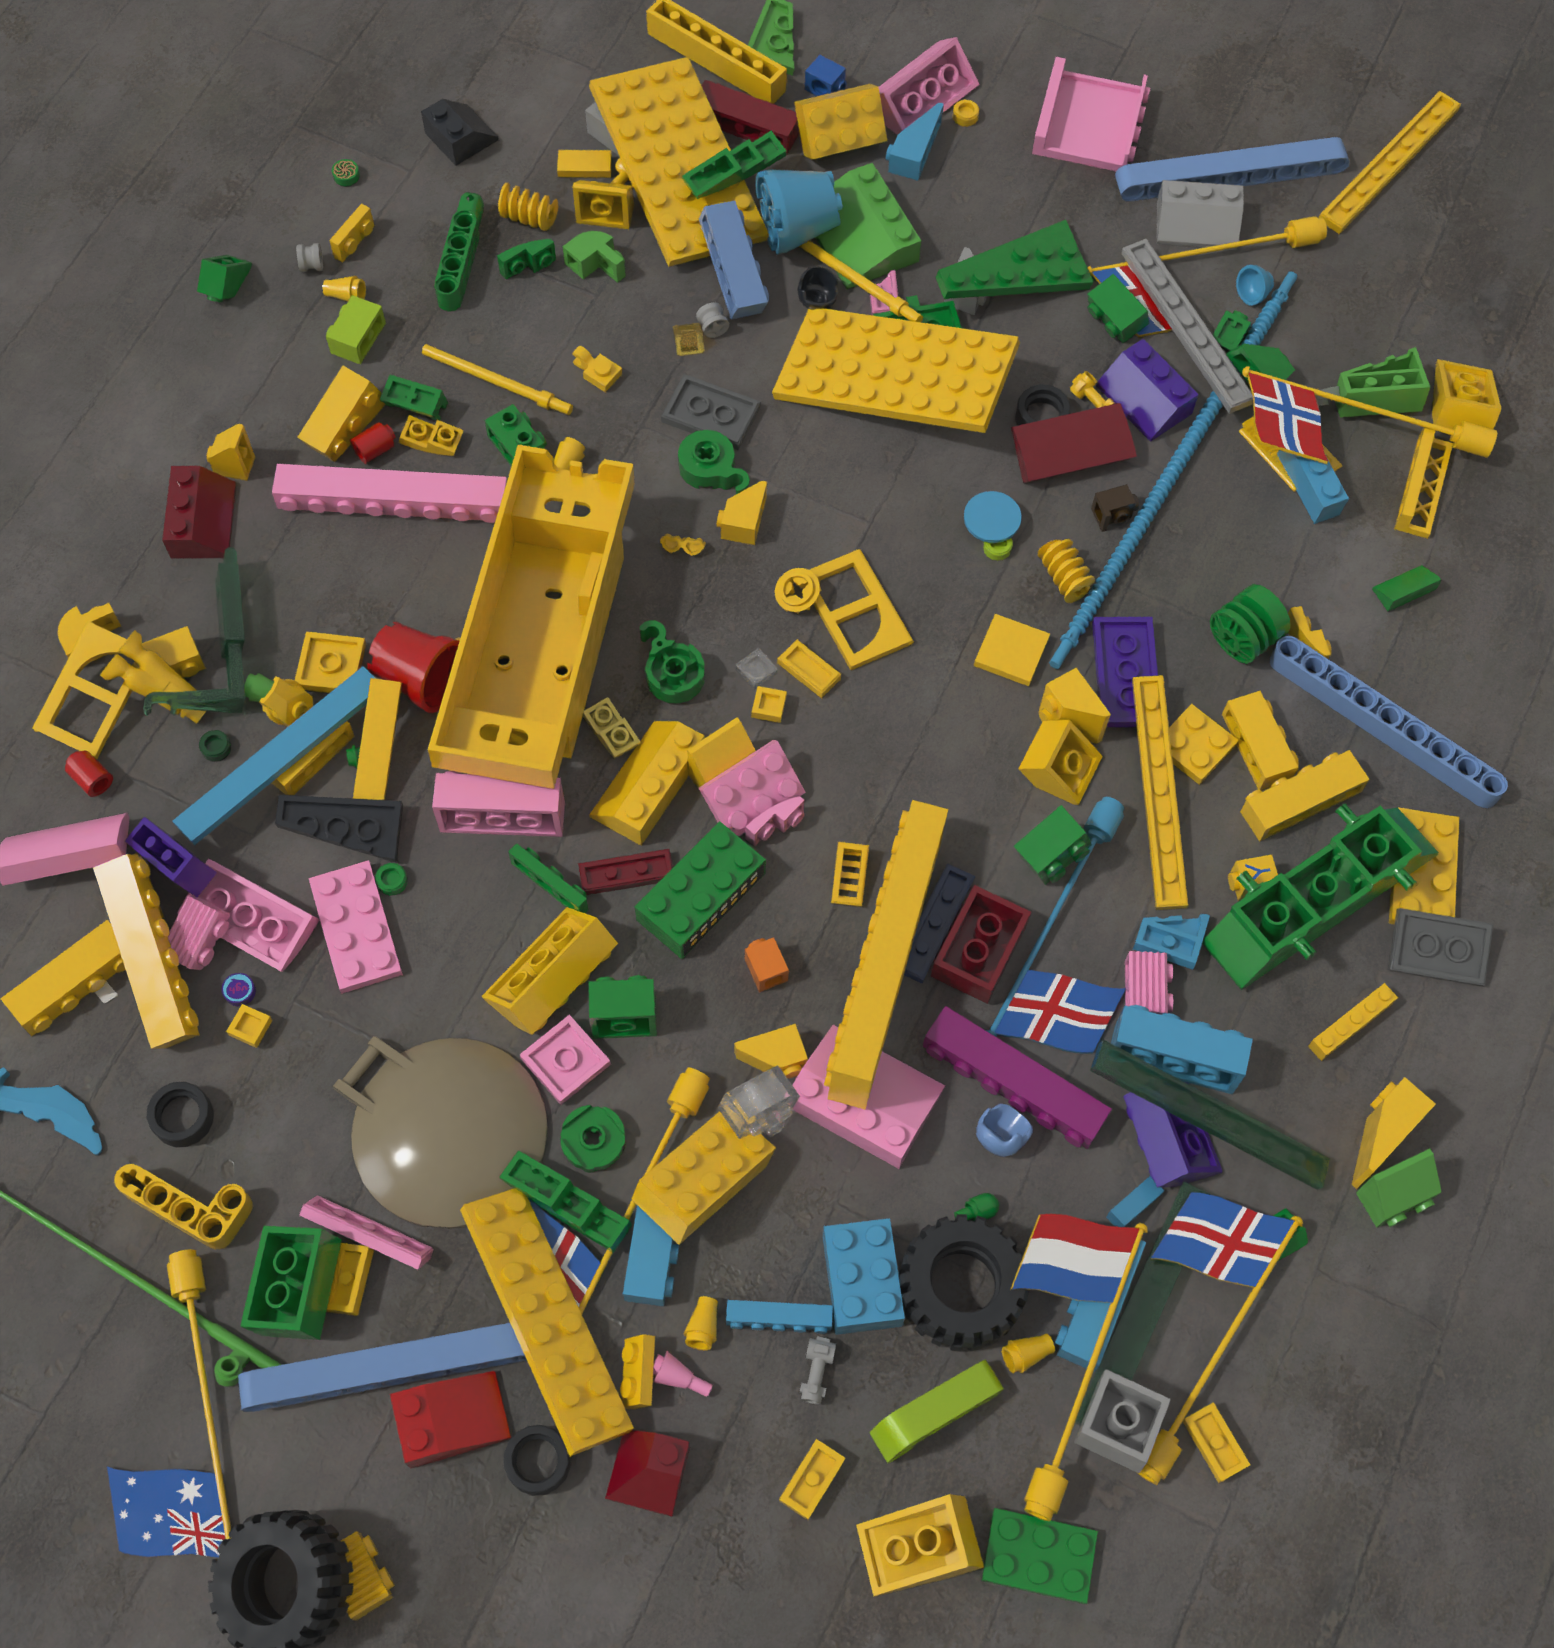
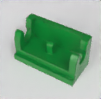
[380,374,448,421]

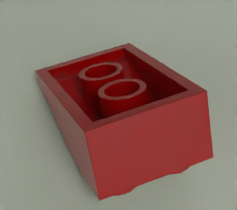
[390,1371,511,1469]

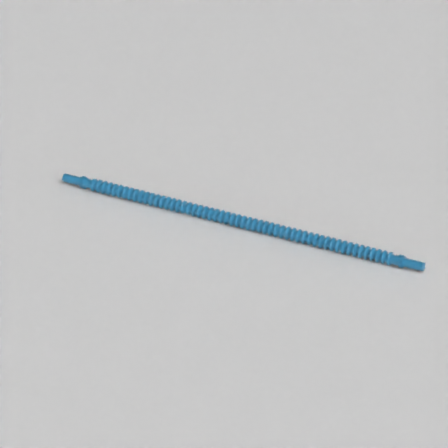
[1049,271,1298,669]

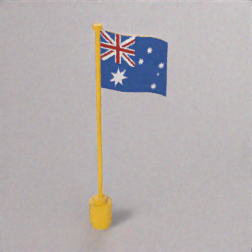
[107,1249,231,1558]

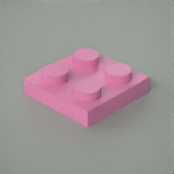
[520,1015,611,1105]

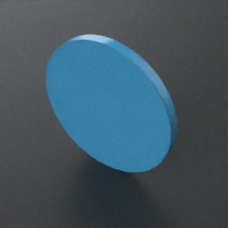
[964,491,1022,543]

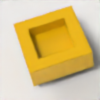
[751,686,787,723]
[226,1004,273,1048]

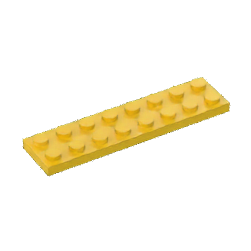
[460,1188,634,1457]

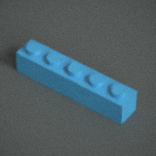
[726,1300,833,1334]

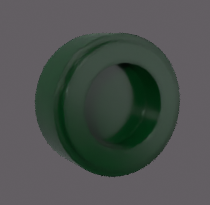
[199,730,231,762]

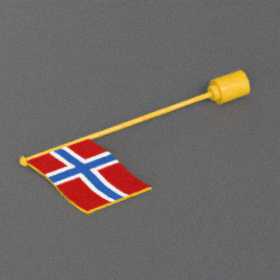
[1242,366,1497,464]

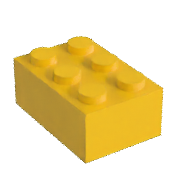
[794,84,887,159]

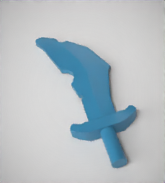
[0,1067,103,1155]

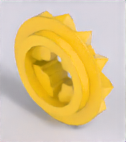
[775,568,822,614]

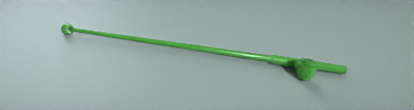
[0,1190,282,1387]

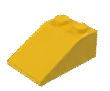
[1432,359,1502,429]
[1352,1077,1436,1189]
[856,1494,984,1596]

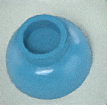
[1236,265,1274,305]

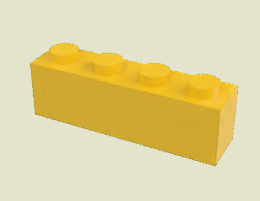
[1240,750,1370,842]
[0,919,126,1036]

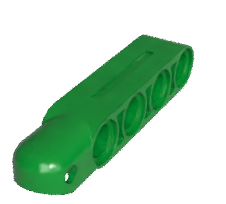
[434,192,484,312]

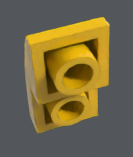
[399,415,464,456]
[1288,606,1332,659]

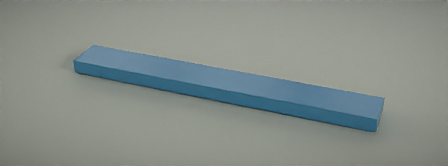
[172,666,375,845]

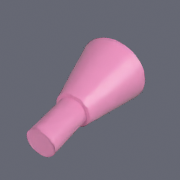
[653,1351,713,1397]

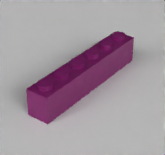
[923,1006,1112,1149]

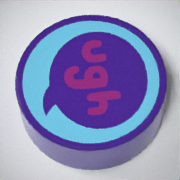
[222,973,256,1006]

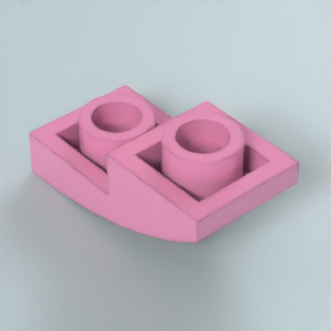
[745,796,805,847]

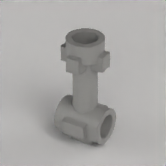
[800,1336,836,1405]

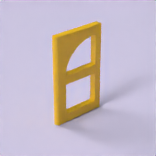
[804,549,914,670]
[32,621,149,759]

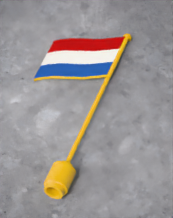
[1010,1214,1148,1521]

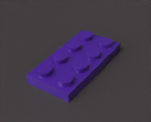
[1092,617,1158,727]

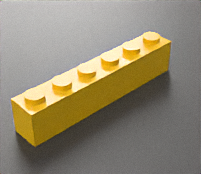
[646,0,787,104]
[93,854,200,1049]

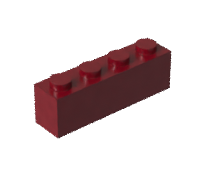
[701,79,800,155]

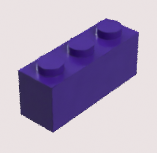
[125,817,217,897]

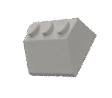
[1157,180,1243,250]

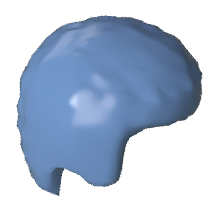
[976,1104,1033,1157]

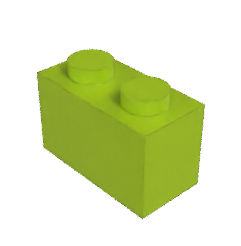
[326,295,386,364]

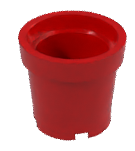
[367,621,460,713]

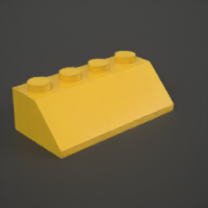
[589,721,705,846]
[481,907,618,1035]

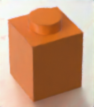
[745,937,789,992]

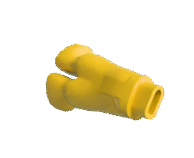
[100,630,210,724]

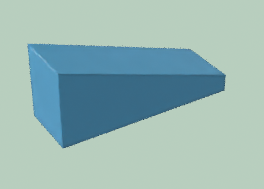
[1106,1176,1164,1227]

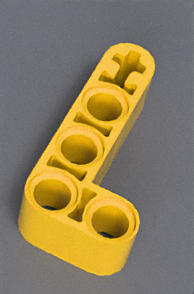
[114,1164,253,1250]

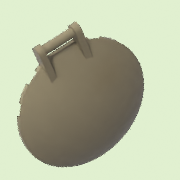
[332,1036,548,1229]

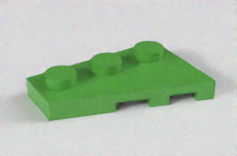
[748,0,794,76]

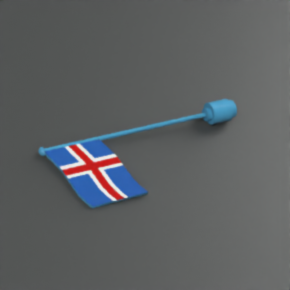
[986,797,1126,1054]

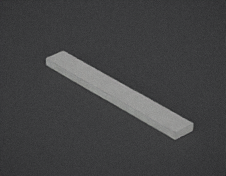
[1122,239,1253,414]

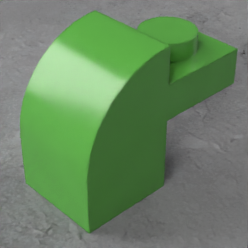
[563,231,625,283]

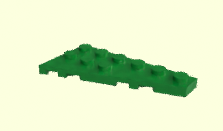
[935,220,1093,299]

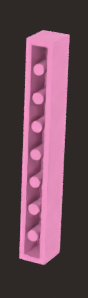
[272,464,507,523]

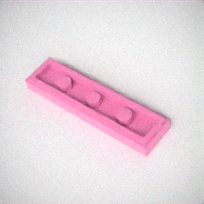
[299,1196,434,1269]

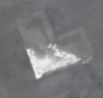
[718,1065,800,1139]

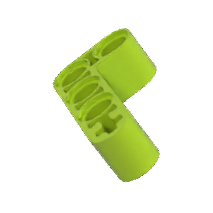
[869,1359,1005,1464]

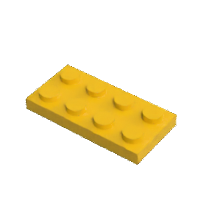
[1389,807,1459,924]

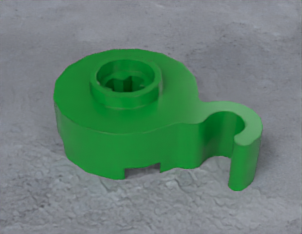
[678,430,750,494]
[640,620,705,704]

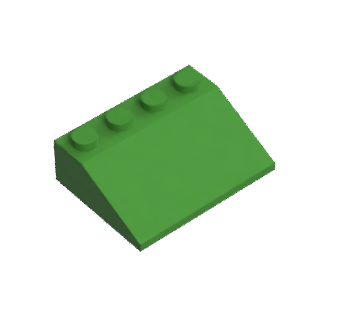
[815,162,921,289]

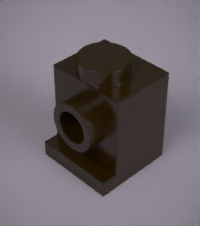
[1091,484,1139,532]

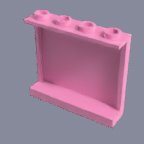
[1032,57,1151,171]

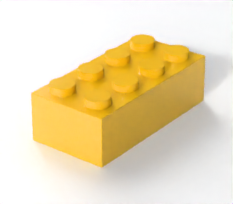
[632,1104,776,1245]

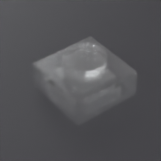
[736,648,778,690]

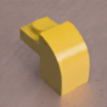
[58,603,121,661]

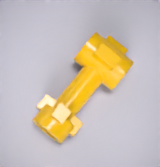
[1070,371,1115,408]

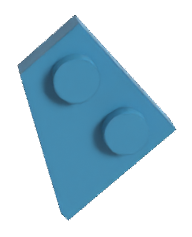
[1133,914,1210,970]

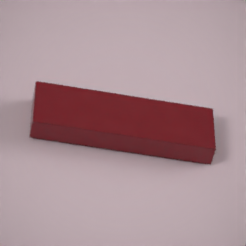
[578,849,673,895]

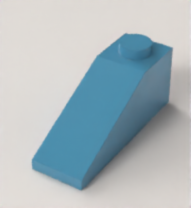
[885,103,944,180]

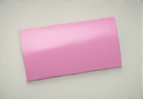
[0,813,130,886]
[177,858,320,972]

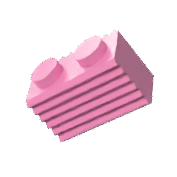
[168,895,230,970]
[1125,951,1174,1015]

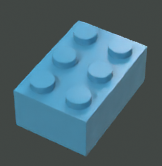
[822,1218,905,1335]

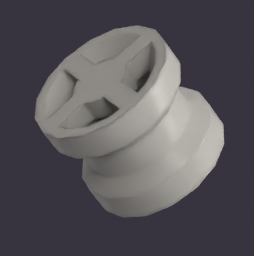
[296,243,323,272]
[696,302,729,338]

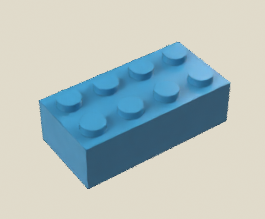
[1107,1005,1253,1094]

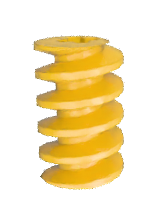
[498,182,558,231]
[1037,539,1095,603]

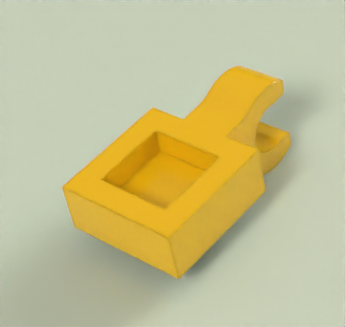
[572,345,622,393]

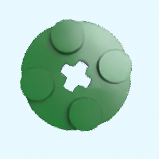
[560,1105,626,1173]

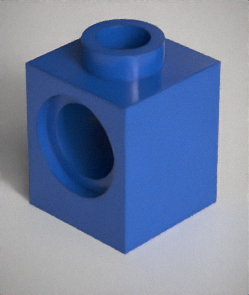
[805,55,847,96]

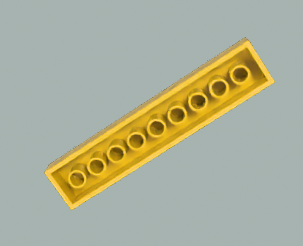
[824,800,949,1110]

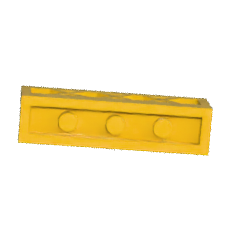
[1394,427,1453,539]

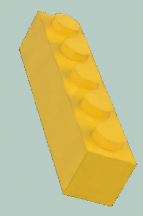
[1308,983,1398,1061]

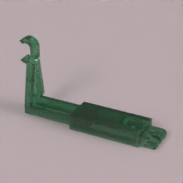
[143,548,245,716]

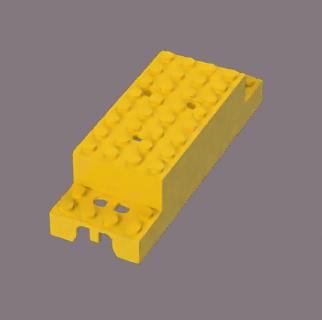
[428,445,635,789]

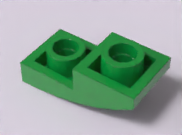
[497,239,556,280]

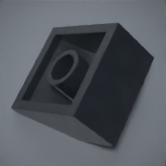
[421,99,498,166]

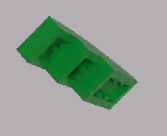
[682,131,786,199]
[499,1150,632,1253]

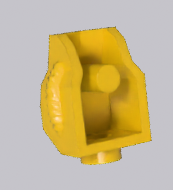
[259,676,313,727]

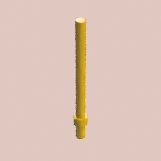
[799,241,923,322]
[422,344,573,415]

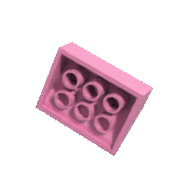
[786,1025,945,1169]

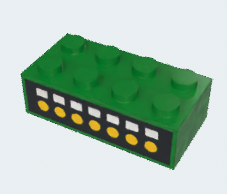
[634,821,766,959]

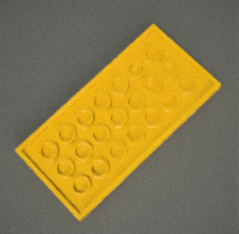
[589,57,769,267]
[772,308,1020,433]

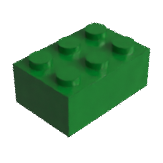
[240,1226,342,1340]

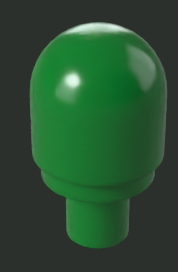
[954,1193,999,1221]

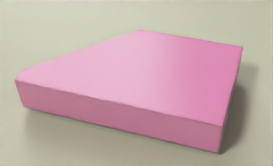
[870,270,898,316]

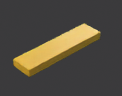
[353,678,402,800]

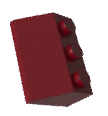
[162,466,236,559]

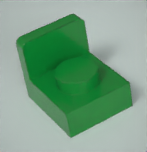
[1213,310,1251,351]

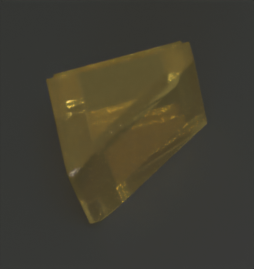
[673,323,704,356]

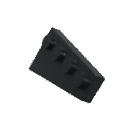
[275,795,403,863]

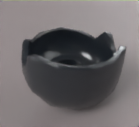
[797,266,839,310]

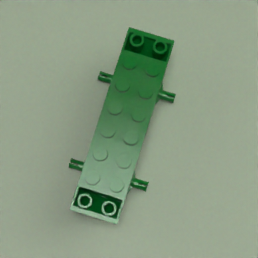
[1202,803,1439,990]

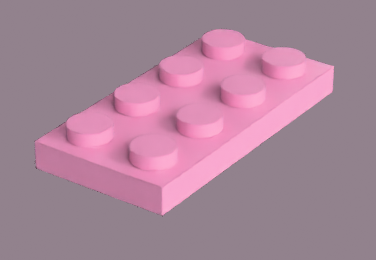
[309,860,403,994]

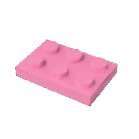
[699,740,806,836]

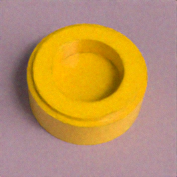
[953,100,979,127]

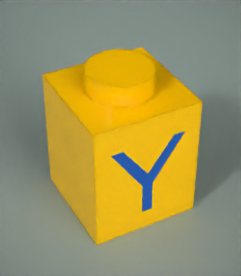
[1228,855,1278,901]

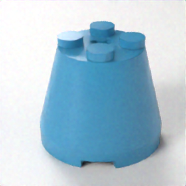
[756,170,843,255]

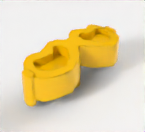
[660,534,706,556]

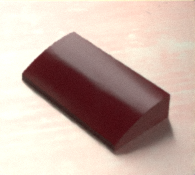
[1011,403,1137,483]

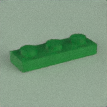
[508,843,589,913]

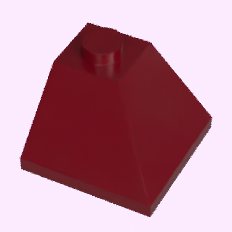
[605,1430,690,1517]

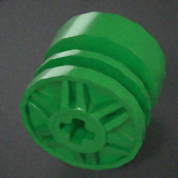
[1209,584,1291,664]

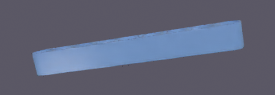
[1115,137,1350,201]
[1270,636,1508,808]
[238,1323,527,1412]

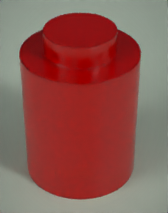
[350,422,396,464]
[65,750,113,797]

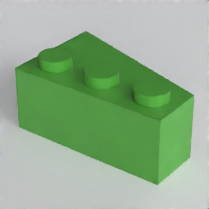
[1335,347,1430,417]

